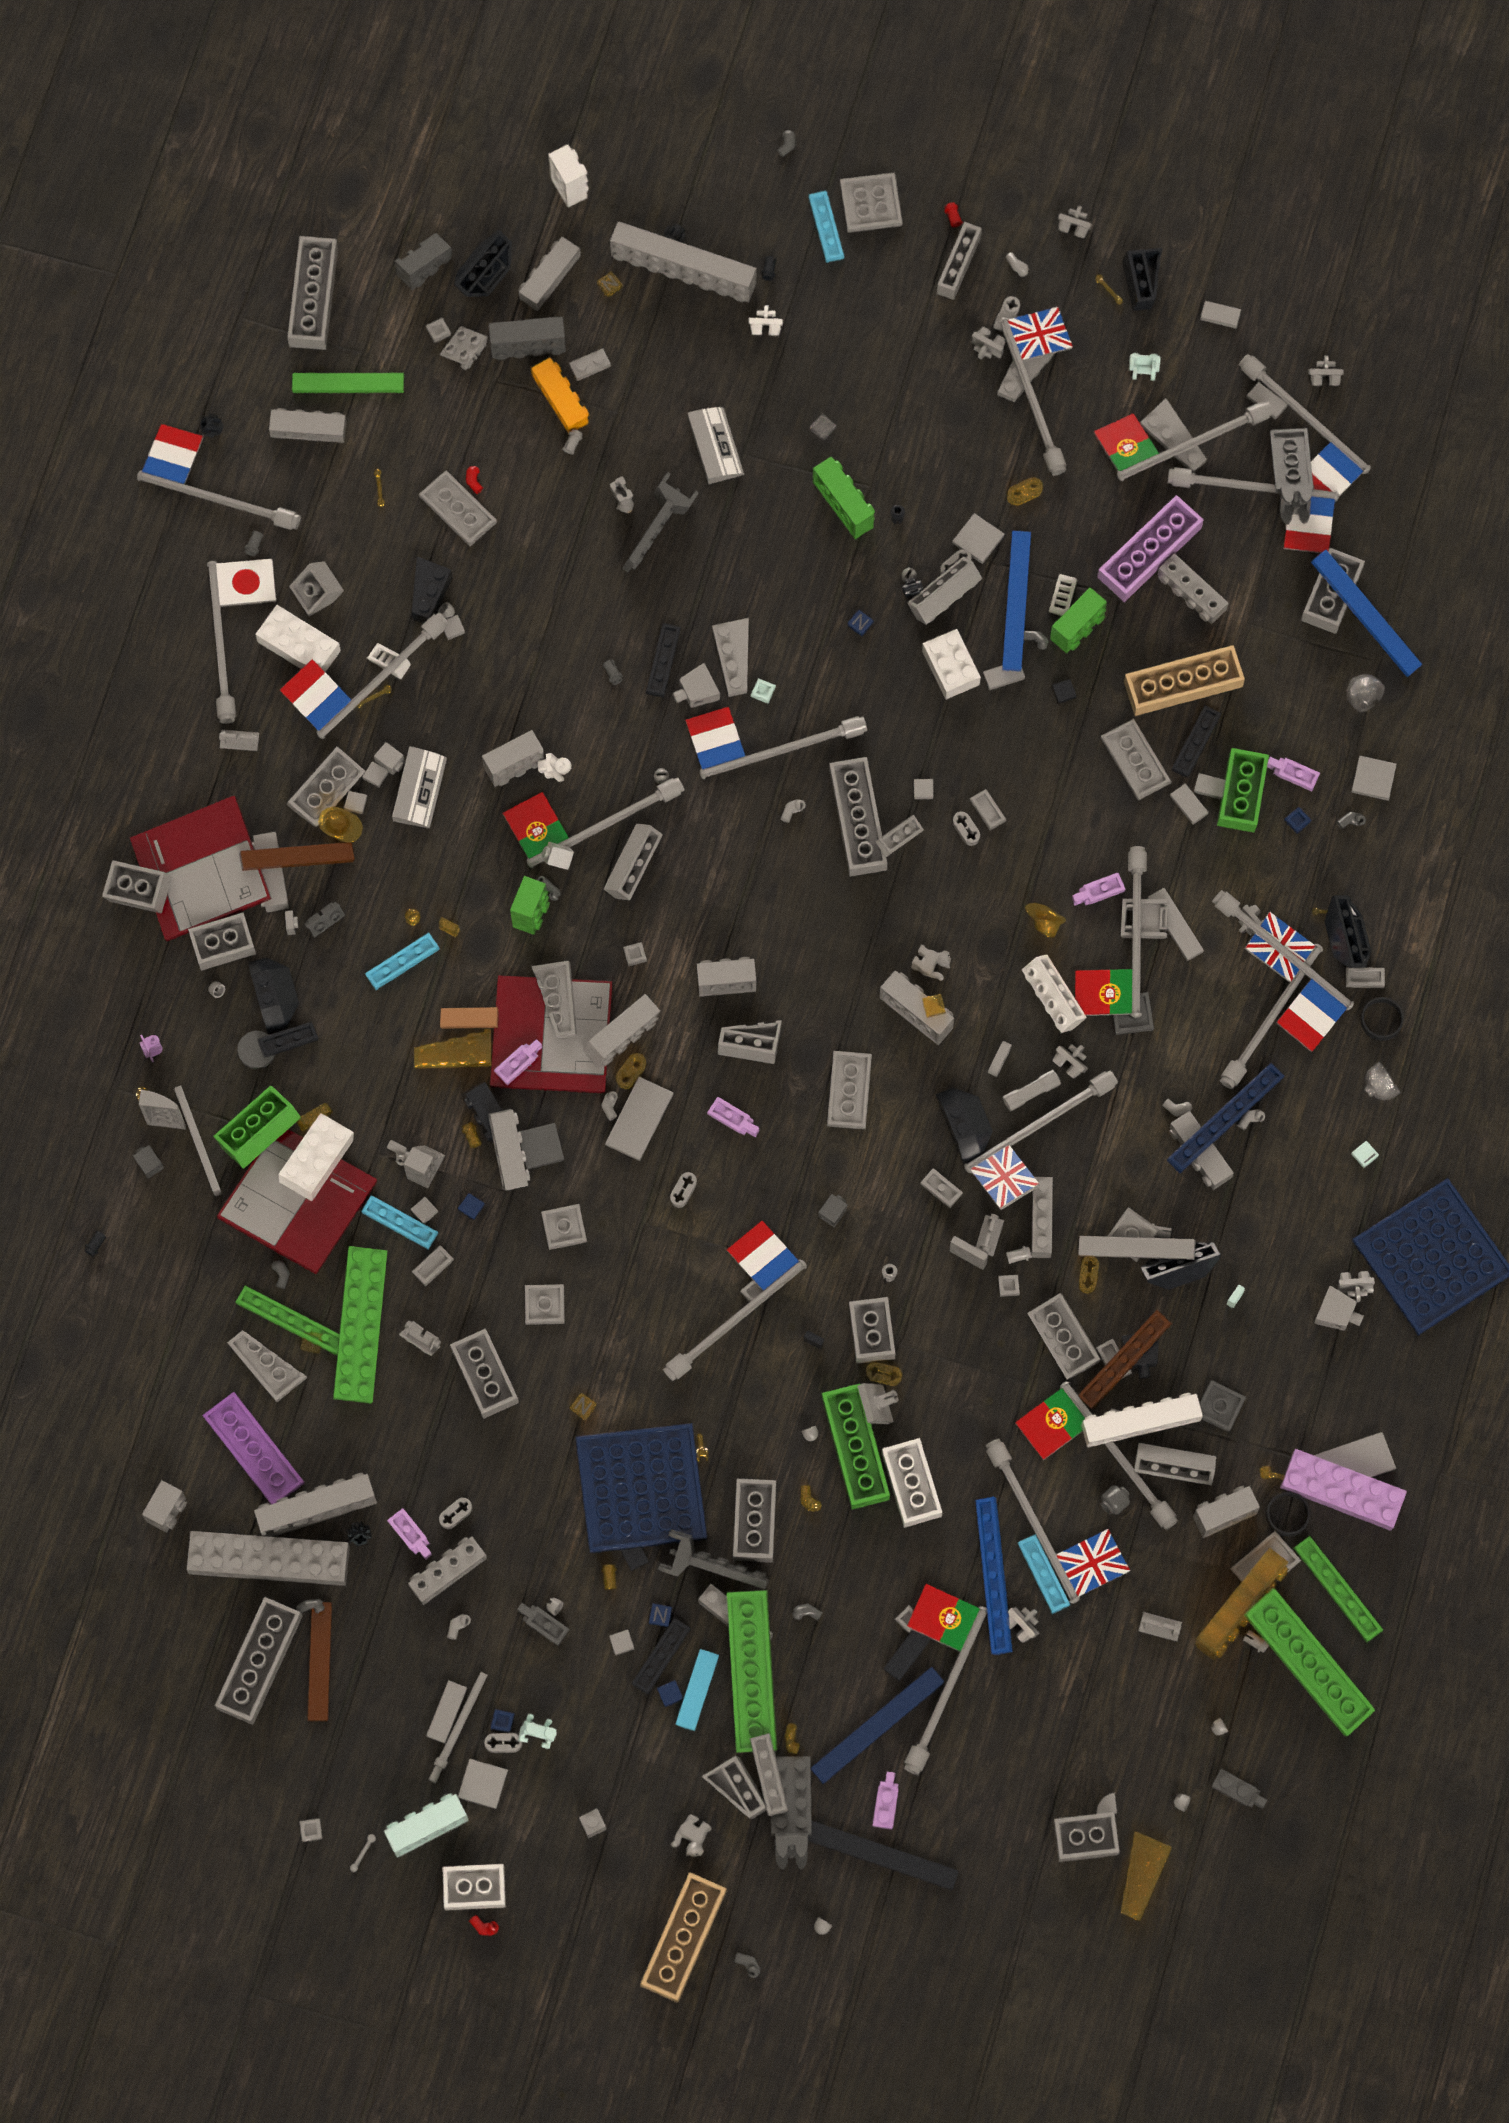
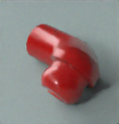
[466,466,483,494]
[469,1915,499,1936]

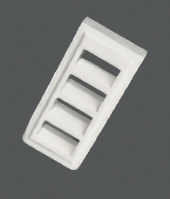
[1049,574,1077,616]
[368,643,411,679]

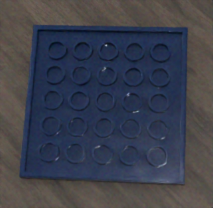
[1352,1178,1509,1336]
[575,1423,707,1553]

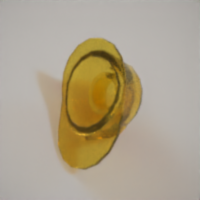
[318,807,363,843]
[1025,903,1066,938]

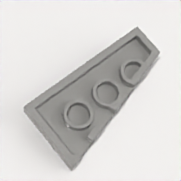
[998,353,1055,402]
[1140,399,1207,473]
[712,618,749,697]
[532,961,577,1039]
[227,1330,307,1402]

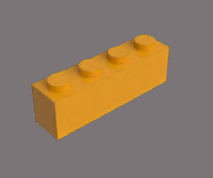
[531,358,589,433]

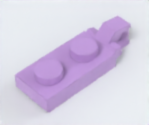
[1267,757,1320,791]
[1072,873,1126,906]
[494,1039,542,1086]
[707,1097,759,1137]
[387,1508,432,1560]
[873,1772,898,1829]

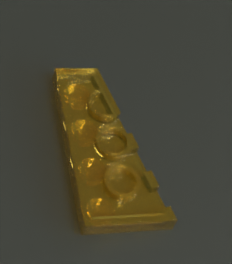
[414,1028,491,1069]
[1121,1832,1172,1921]

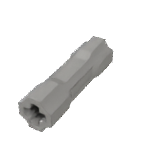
[1002,1070,1061,1112]

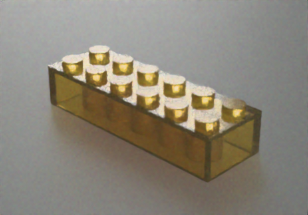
[1195,1547,1289,1660]

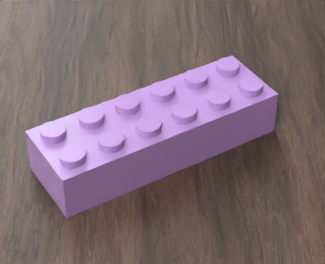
[1097,495,1203,602]
[1280,1449,1407,1531]

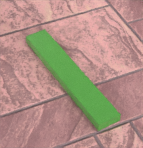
[292,373,404,393]
[236,1286,339,1356]
[1294,1536,1383,1642]

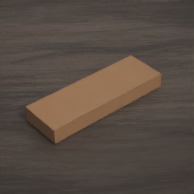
[440,1007,499,1029]

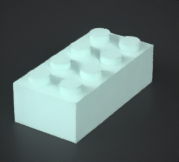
[384,1794,469,1858]

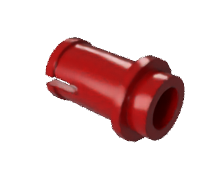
[944,203,963,228]

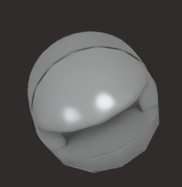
[902,568,917,583]
[438,602,455,619]
[654,768,669,784]
[208,981,225,998]
[801,1426,818,1441]
[546,1598,564,1616]
[1211,1718,1228,1735]
[1174,1794,1190,1812]
[814,1917,832,1935]

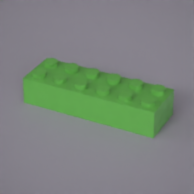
[822,1384,890,1510]

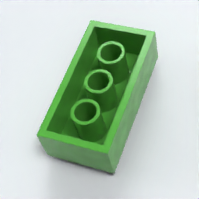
[813,456,875,539]
[1217,748,1269,832]
[213,1086,301,1169]

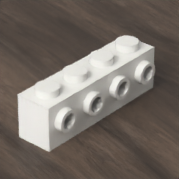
[1022,955,1087,1033]

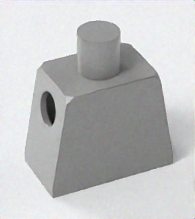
[672,663,720,707]
[1314,1286,1364,1330]

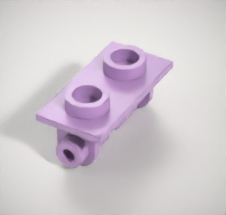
[139,1035,162,1062]

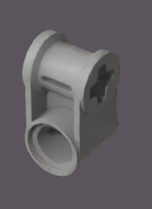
[993,296,1020,332]

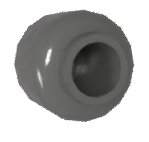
[1100,1486,1130,1515]

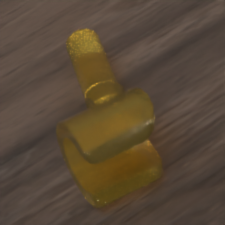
[697,1434,708,1462]
[1260,1466,1285,1480]

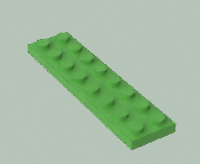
[333,1246,387,1404]
[1244,1589,1375,1736]
[727,1590,777,1752]

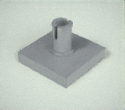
[858,1383,898,1424]

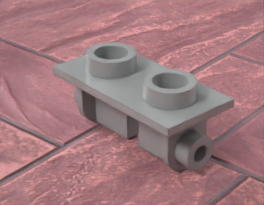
[219,730,259,751]
[976,1214,1004,1256]
[399,1321,441,1356]
[1139,1612,1182,1641]

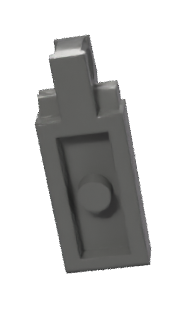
[517,1603,569,1646]
[1212,1769,1267,1809]

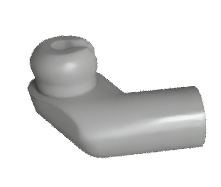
[1006,253,1029,276]
[781,799,805,823]
[601,1091,618,1121]
[1162,1099,1192,1117]
[1237,1109,1265,1130]
[387,1140,407,1165]
[447,1614,471,1640]

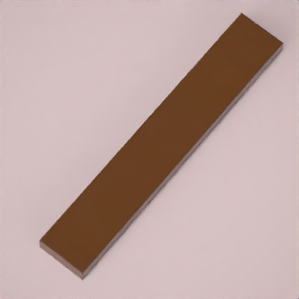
[239,842,355,871]
[1078,1310,1172,1409]
[308,1602,332,1721]

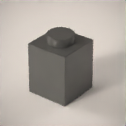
[133,1146,164,1179]
[818,1194,848,1227]

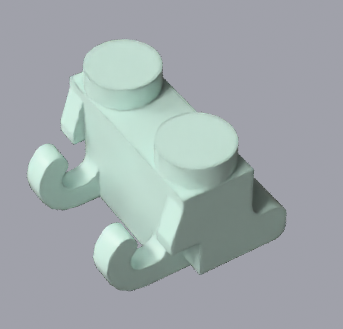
[1129,353,1160,381]
[518,1714,556,1749]

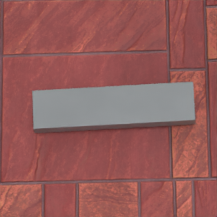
[1148,888,1204,961]
[750,1733,789,1816]

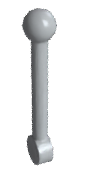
[350,1834,376,1872]

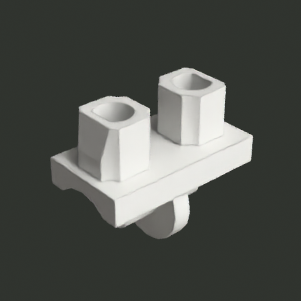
[749,305,783,336]
[538,753,571,782]

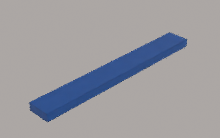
[1002,531,1031,672]
[1311,550,1422,677]
[976,1497,1012,1655]

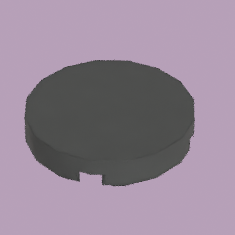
[237,1031,275,1069]

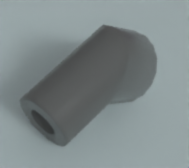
[1023,630,1049,649]
[537,876,561,901]

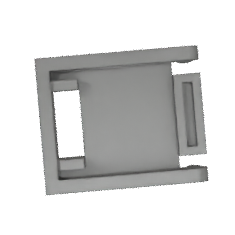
[1121,899,1169,939]

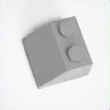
[289,561,344,616]

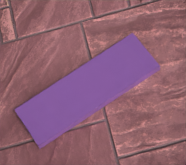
[203,1392,305,1505]

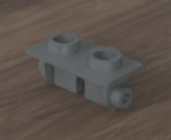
[305,902,345,938]

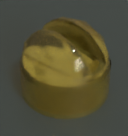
[405,909,421,925]

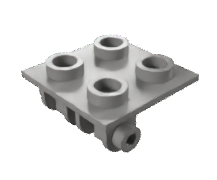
[440,326,488,370]

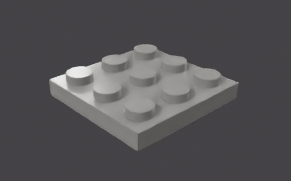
[840,173,902,232]

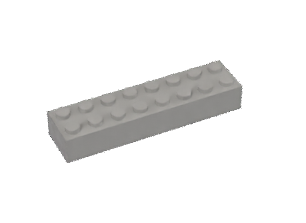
[610,221,756,302]
[187,1531,350,1586]

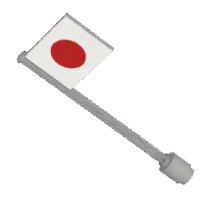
[207,559,276,724]

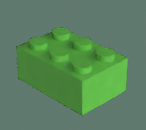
[1050,588,1107,653]
[510,876,550,935]

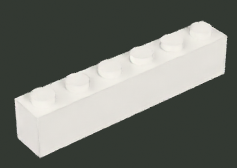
[1081,1393,1203,1447]

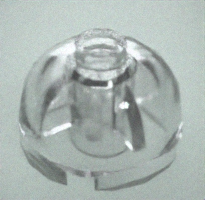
[1346,674,1385,712]
[1365,1062,1401,1101]

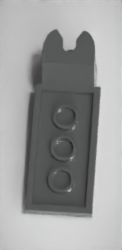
[1270,428,1314,525]
[622,472,699,573]
[658,1530,770,1589]
[771,1756,811,1870]

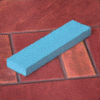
[808,191,844,263]
[365,933,440,990]
[361,1195,438,1250]
[1017,1534,1070,1614]
[676,1649,719,1731]

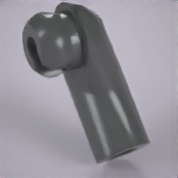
[777,130,795,157]
[1336,812,1366,829]
[272,1260,290,1289]
[296,1599,325,1613]
[792,1604,823,1621]
[735,1953,760,1978]

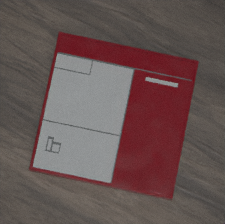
[130,796,272,941]
[490,975,613,1093]
[217,1129,377,1275]

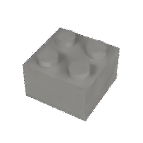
[142,1480,187,1533]

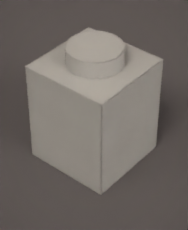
[374,742,405,775]
[542,842,574,870]
[579,1809,606,1838]

